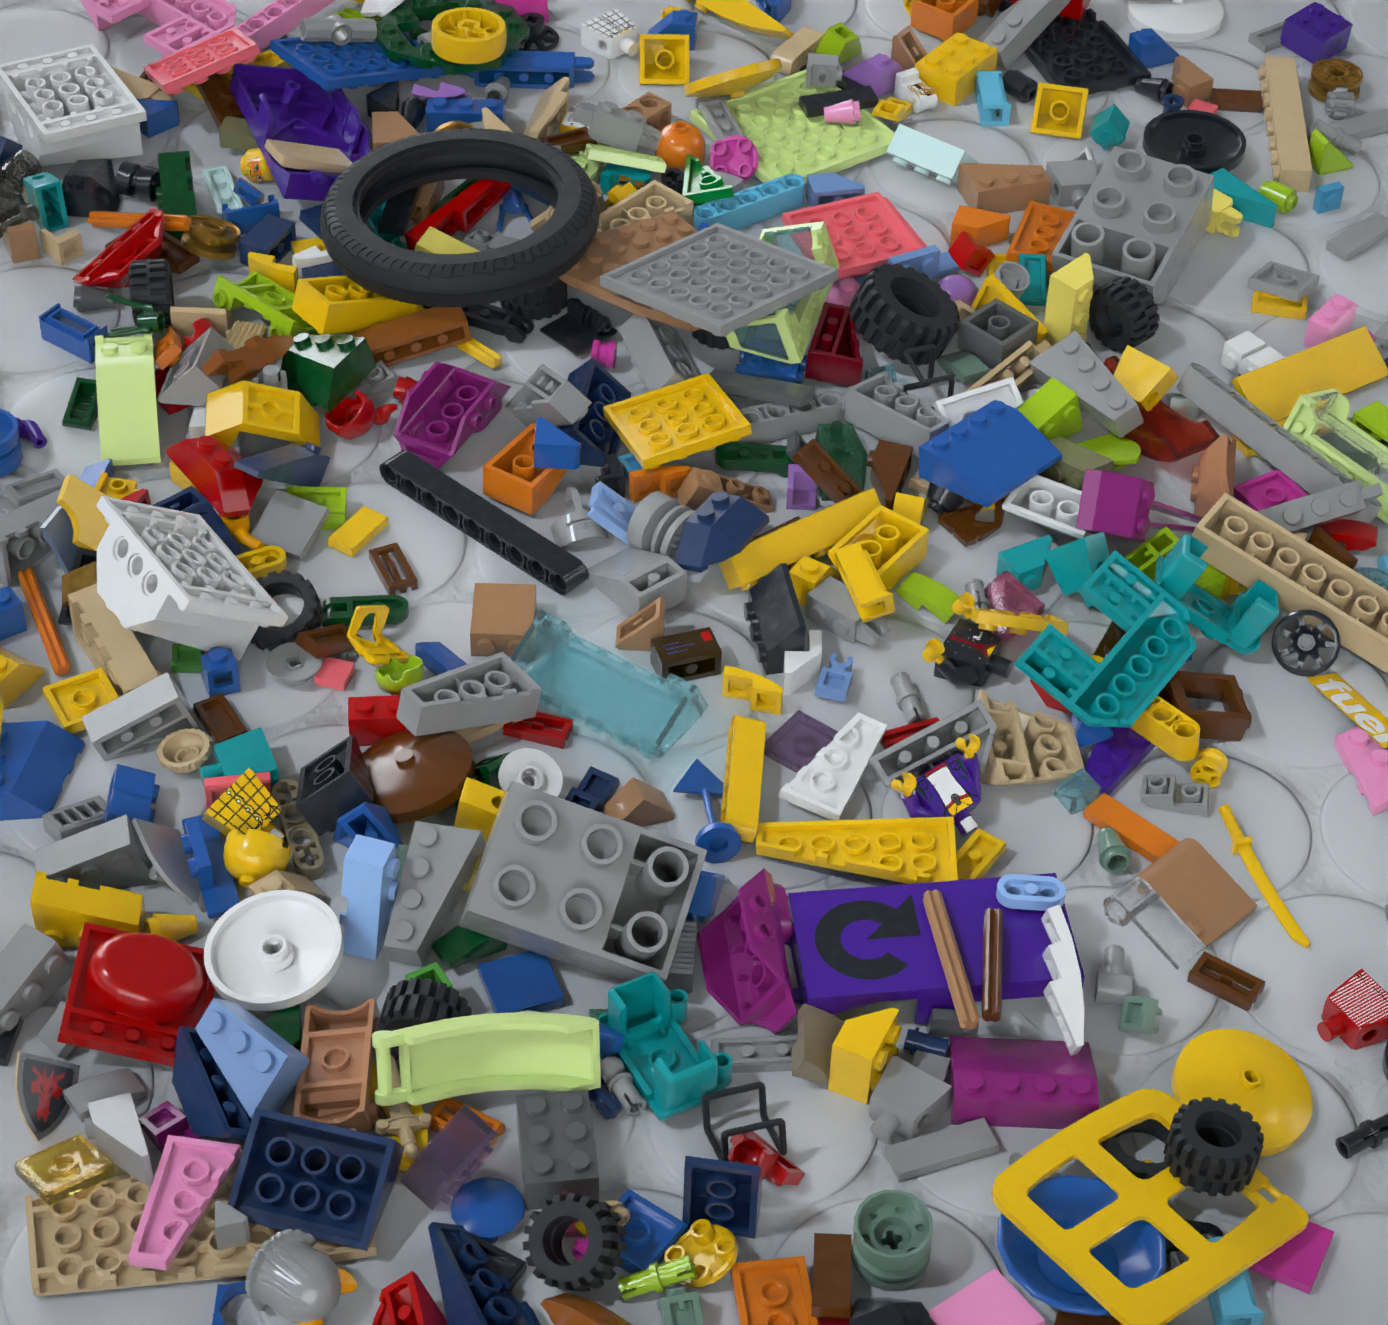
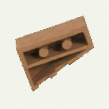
[957,163,1052,214]

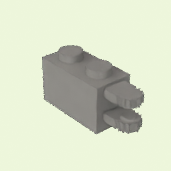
[805,576,891,647]

